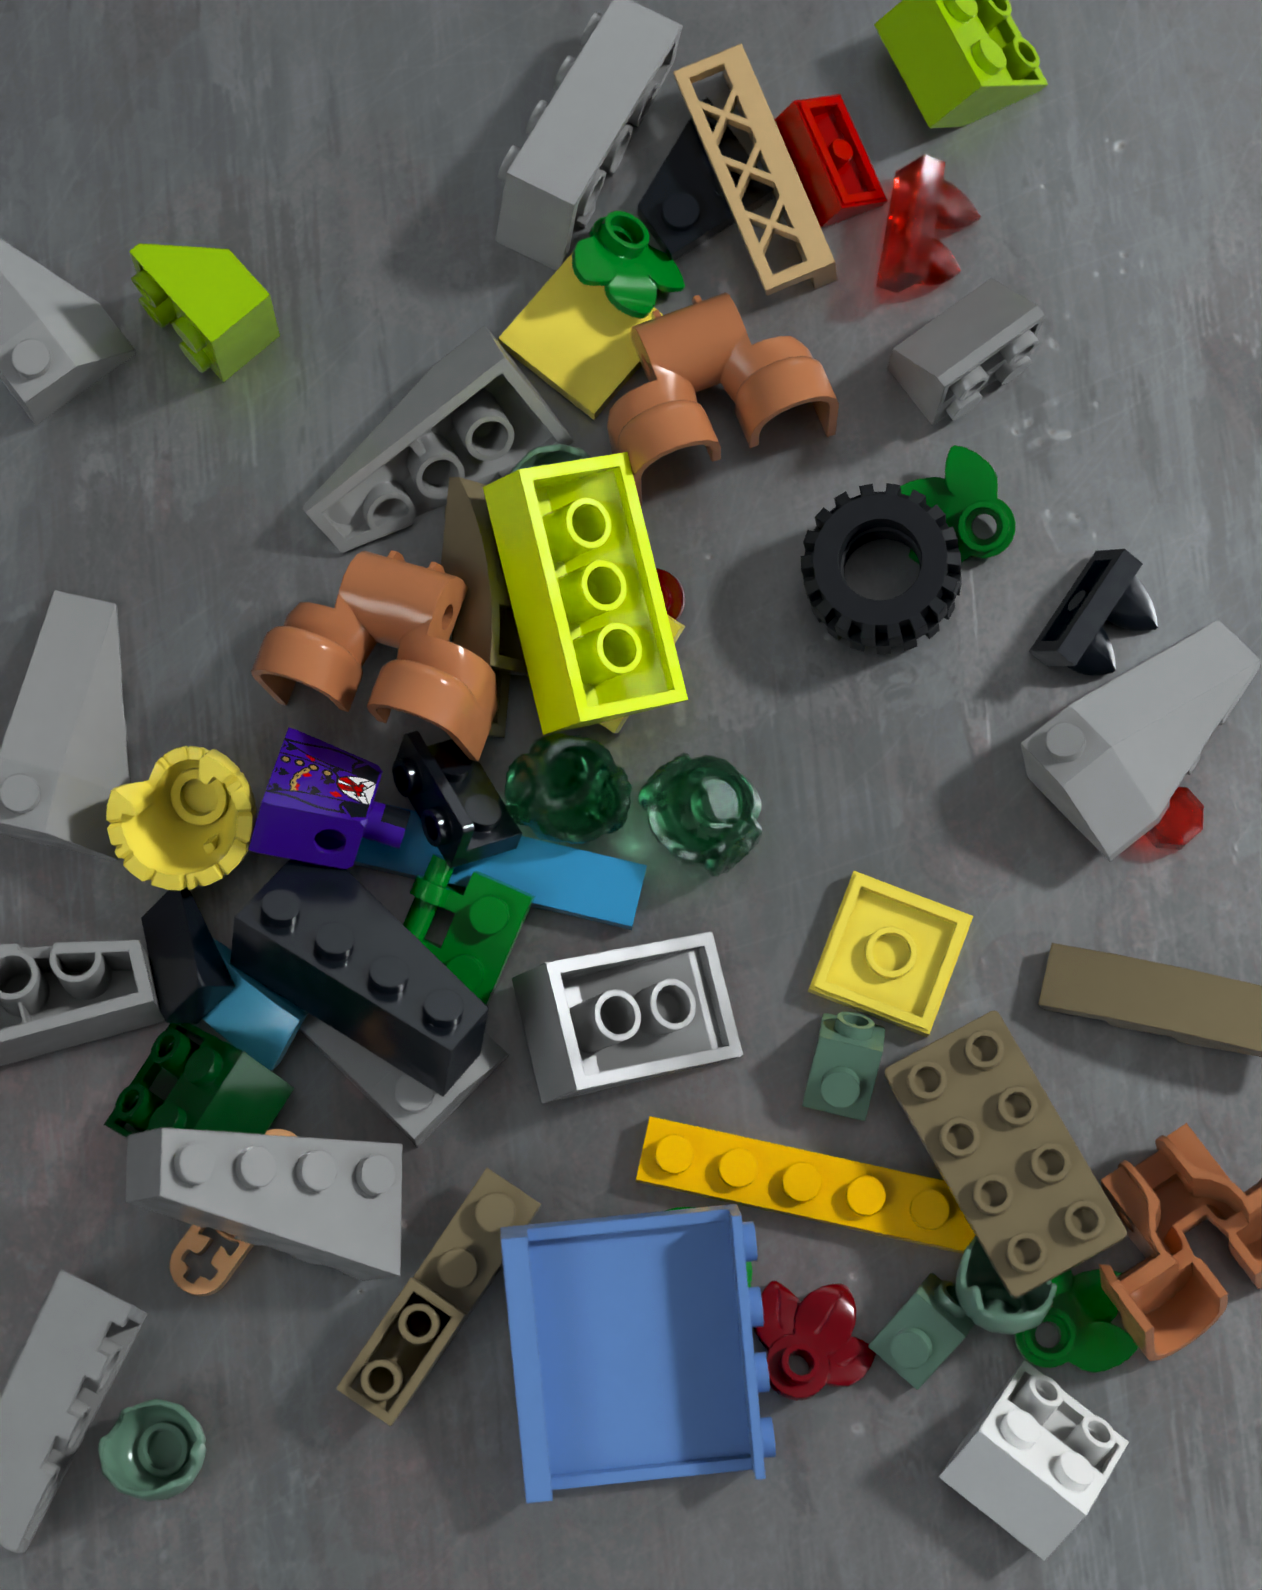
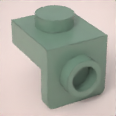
[802,1012,885,1121]
[868,1273,975,1390]

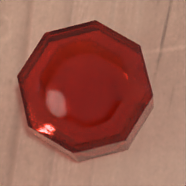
[1145,787,1204,850]

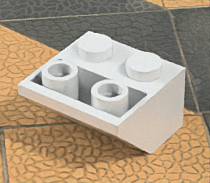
[939,1360,1129,1561]

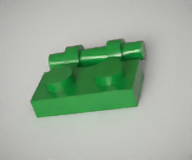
[403,854,535,1007]

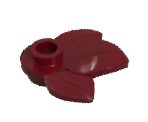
[754,1281,876,1401]

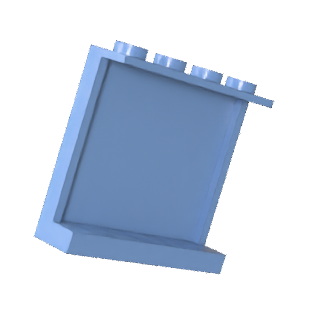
[500,1204,776,1503]

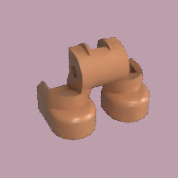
[607,292,839,506]
[251,550,498,762]
[1099,1123,1262,1361]

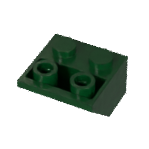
[104,1023,294,1140]

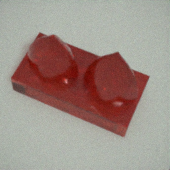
[876,155,981,293]

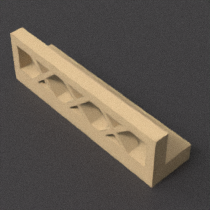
[673,43,838,296]

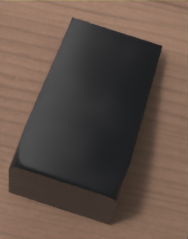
[141,887,236,1024]

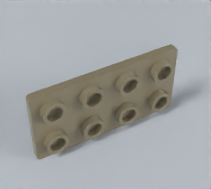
[884,1010,1127,1298]

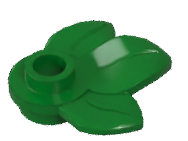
[572,211,685,318]
[901,445,1016,564]
[1014,1269,1138,1373]

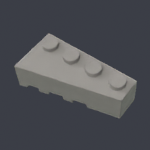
[0,940,165,1066]

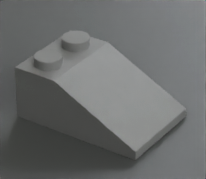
[512,931,743,1103]

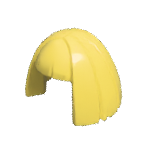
[106,746,257,891]

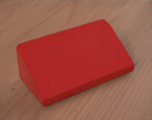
[774,94,888,227]

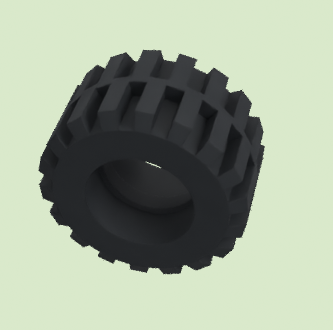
[801,483,962,654]

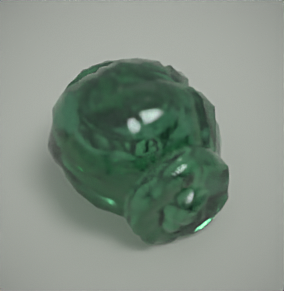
[504,733,632,844]
[637,752,762,877]

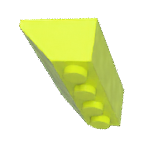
[483,452,688,735]

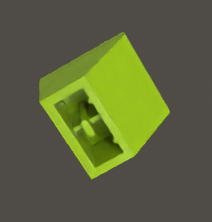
[874,0,1049,128]
[129,243,280,383]

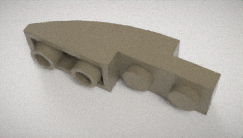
[441,477,528,738]
[336,1168,542,1426]

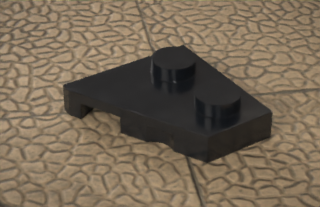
[637,97,774,261]

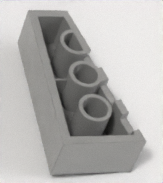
[495,0,683,271]
[126,1128,402,1281]
[0,1270,148,1553]

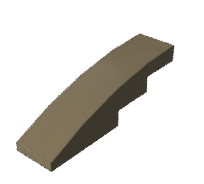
[1038,943,1262,1057]

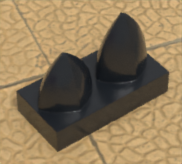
[1029,549,1158,676]

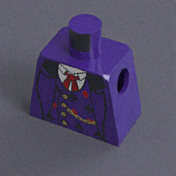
[248,727,411,869]

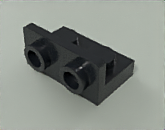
[392,731,523,868]

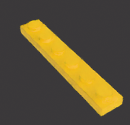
[635,1116,975,1254]

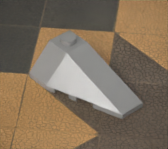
[0,238,136,425]
[303,325,574,553]
[0,590,131,861]
[1020,619,1261,862]
[299,1013,509,1148]

